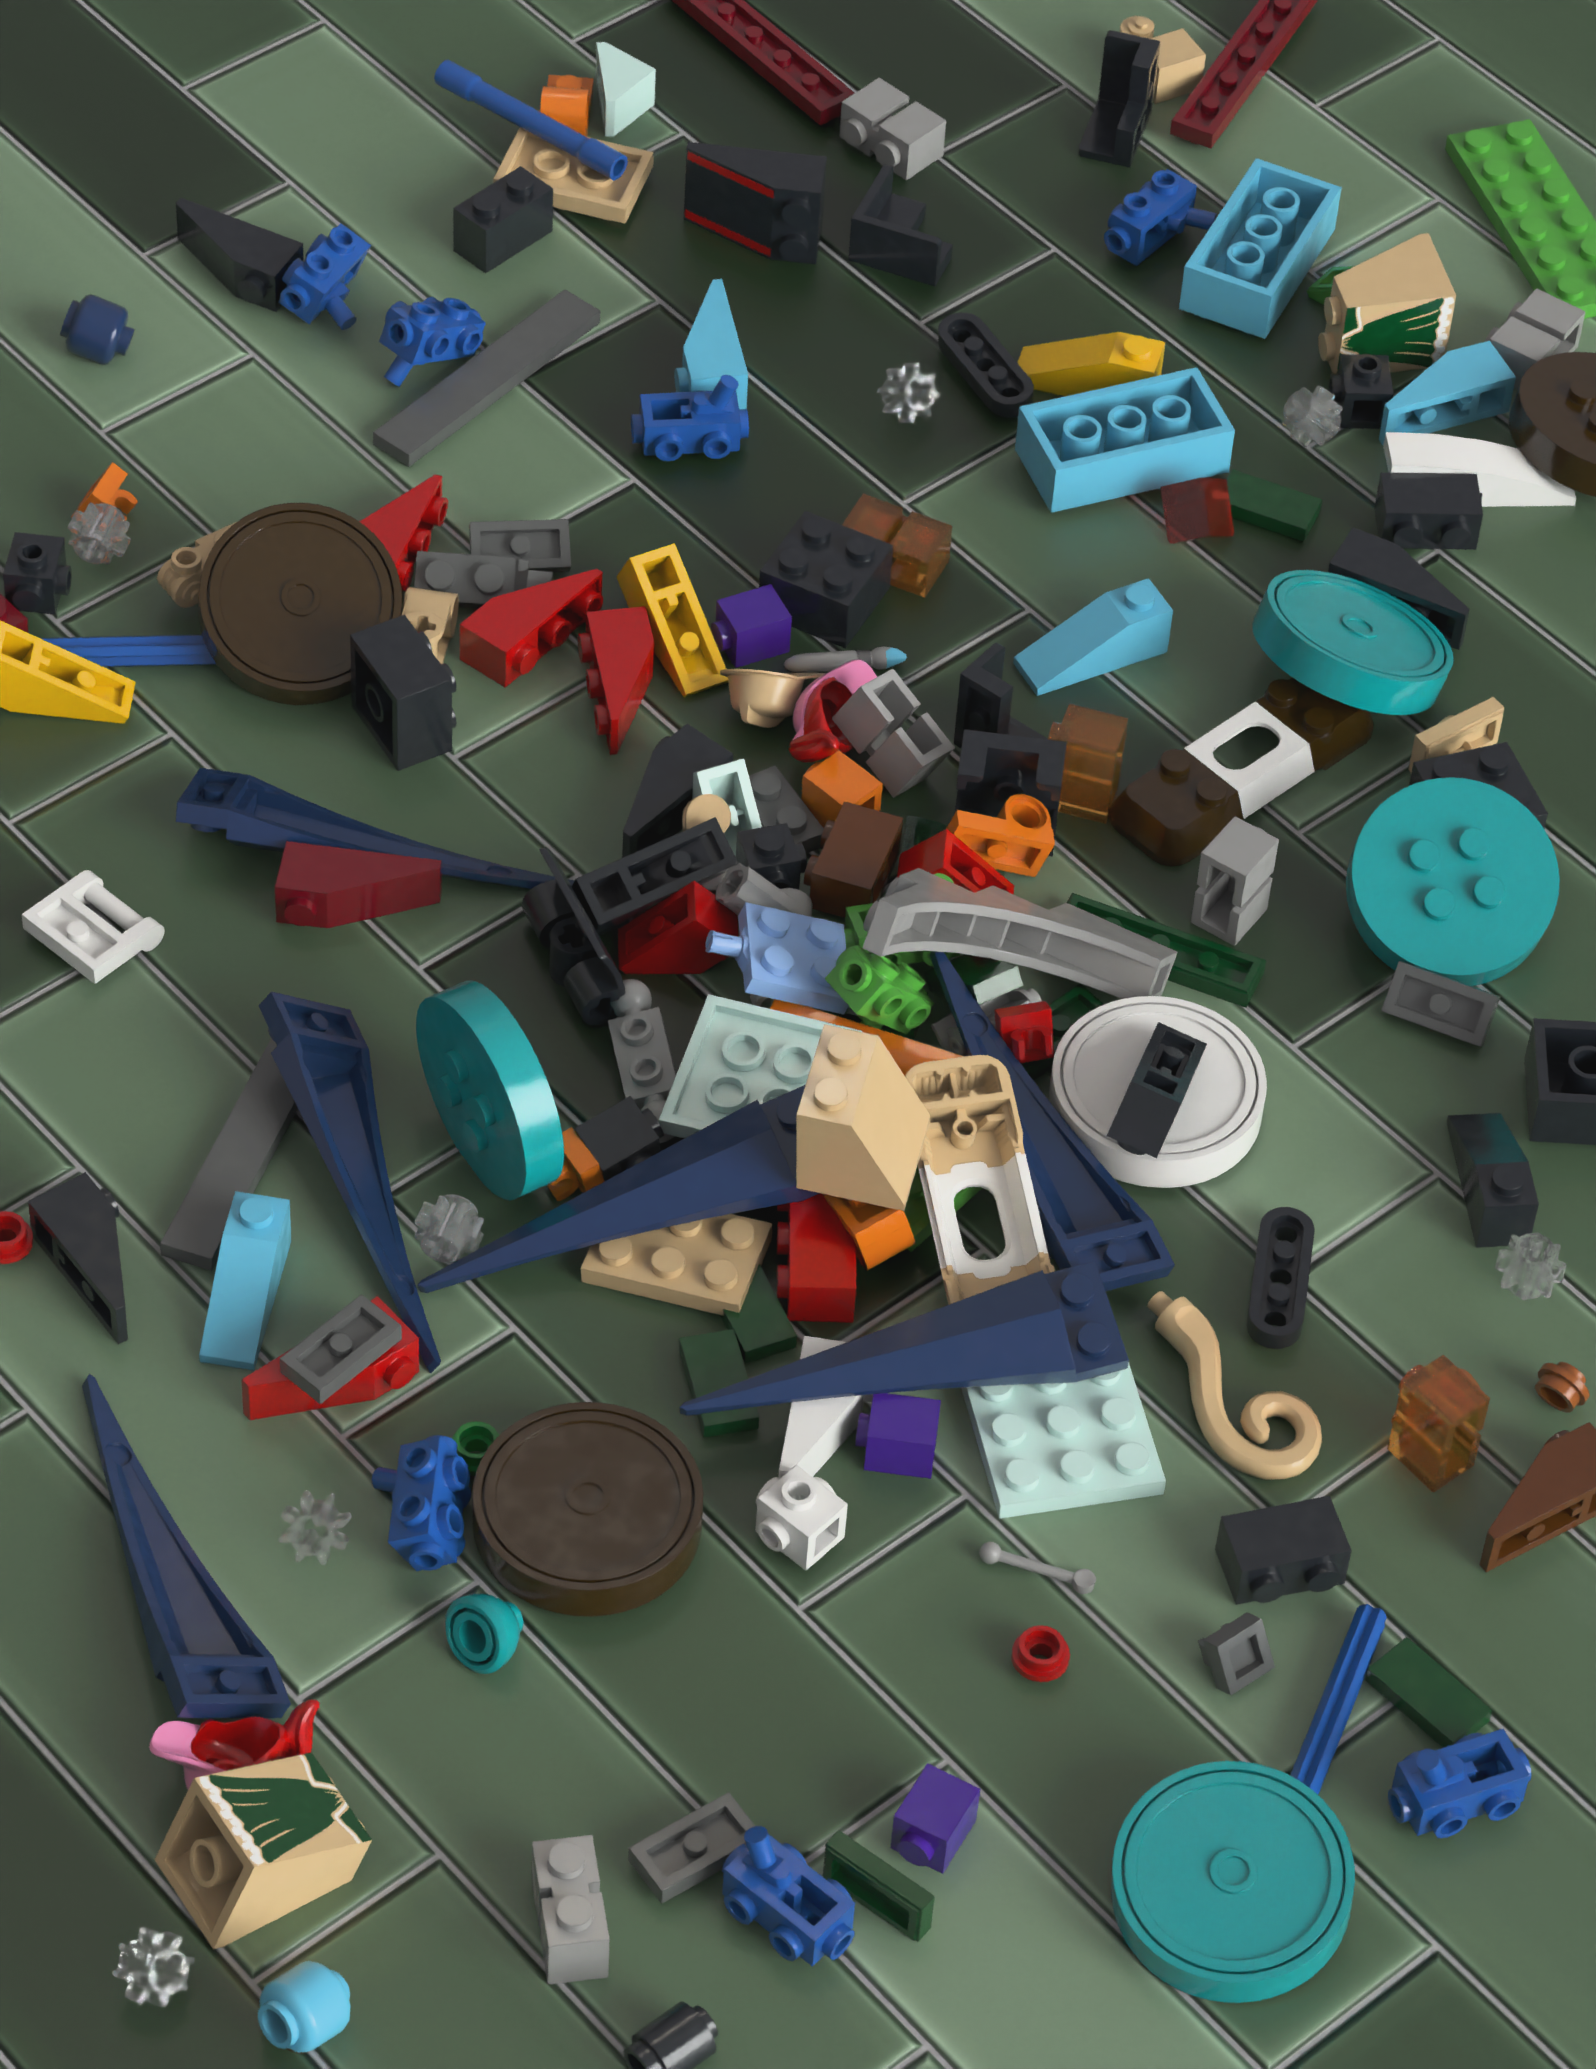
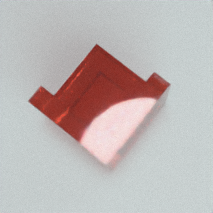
[1160,477,1234,544]

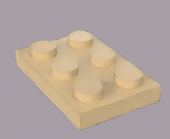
[493,127,654,224]
[581,1214,772,1316]

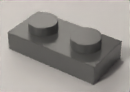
[469,519,571,572]
[749,766,824,853]
[1381,961,1501,1047]
[280,1294,402,1404]
[628,1792,755,1904]

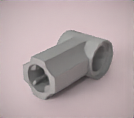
[716,863,813,917]

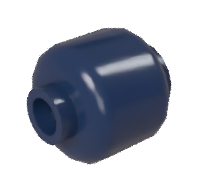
[60,294,135,365]

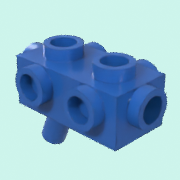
[1104,169,1217,266]
[279,223,371,330]
[379,297,486,387]
[631,375,749,461]
[372,1435,471,1571]
[1388,1728,1531,1838]
[722,1826,855,1967]

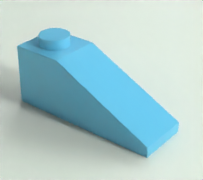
[674,279,748,409]
[1379,340,1516,445]
[1013,578,1173,696]
[199,1191,291,1370]

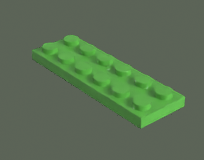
[1445,119,1596,319]

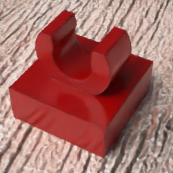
[994,1001,1054,1063]

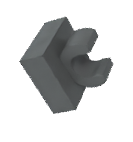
[1198,1612,1275,1695]

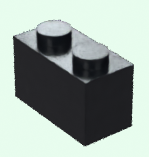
[453,166,553,273]
[1374,472,1483,550]
[1215,1496,1352,1605]

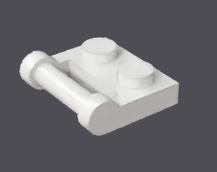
[22,870,165,984]

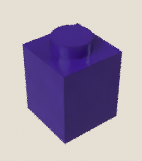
[711,584,792,668]
[855,1393,941,1479]
[890,1763,980,1874]

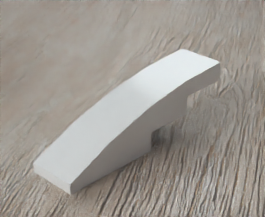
[1383,432,1576,507]

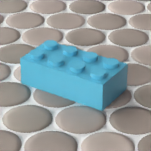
[1179,158,1342,339]
[1015,367,1235,513]

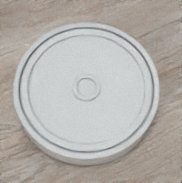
[1049,996,1267,1188]

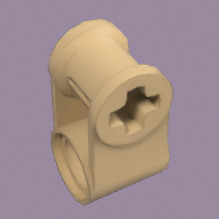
[401,587,459,664]

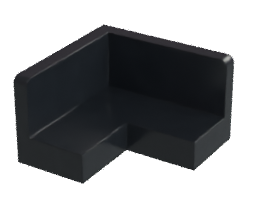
[1078,30,1161,168]
[849,164,953,287]
[953,642,1069,765]

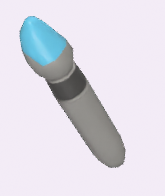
[783,646,907,673]

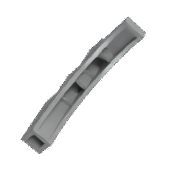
[863,868,1178,999]

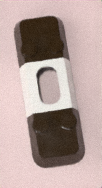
[1109,677,1374,867]

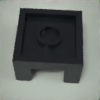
[954,729,1067,857]

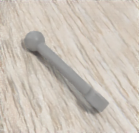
[979,1542,1096,1594]

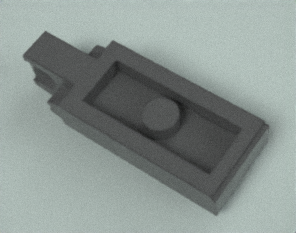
[414,551,553,608]

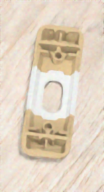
[905,1055,1055,1305]

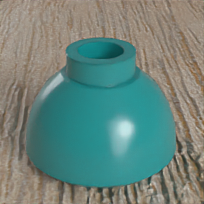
[445,1593,524,1674]

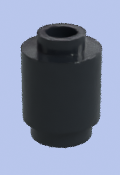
[623,2001,718,2069]

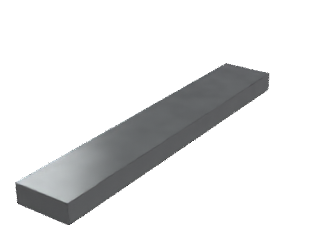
[373,289,600,467]
[160,1038,298,1271]

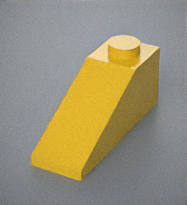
[1017,332,1165,396]
[616,543,729,697]
[0,620,136,724]

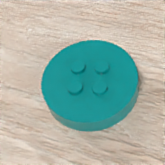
[1252,570,1454,715]
[1346,777,1560,986]
[416,980,564,1200]
[1111,1761,1355,2003]

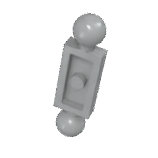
[608,979,676,1143]

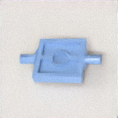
[705,902,848,1014]

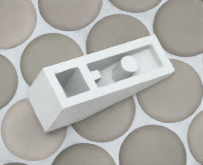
[778,1336,873,1479]

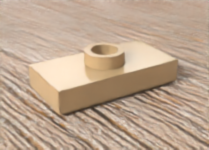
[1408,697,1505,772]

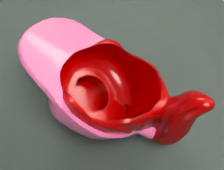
[788,660,877,763]
[149,1699,320,1789]

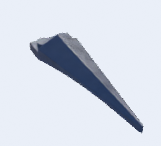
[176,768,575,889]
[929,951,1175,1291]
[258,992,441,1374]
[417,1085,820,1293]
[680,1261,1129,1416]
[82,1373,291,1718]

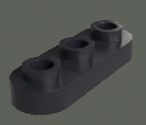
[938,312,1034,418]
[1247,1207,1315,1349]

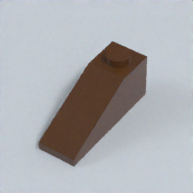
[1479,1422,1596,1572]

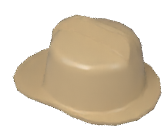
[720,669,825,728]

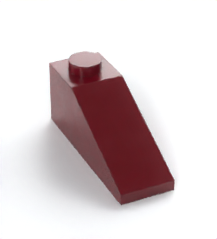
[275,841,442,929]

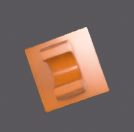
[71,462,138,531]
[546,1127,605,1201]

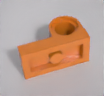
[540,75,594,137]
[946,794,1055,877]
[823,1194,915,1270]

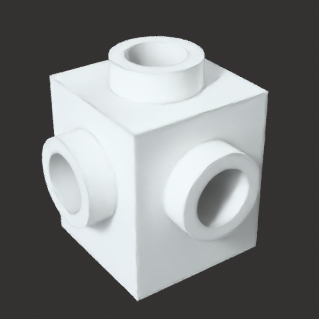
[755,1464,848,1571]

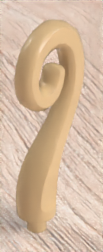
[1147,1291,1322,1480]

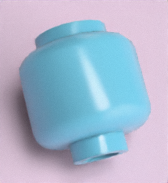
[258,1961,350,2054]

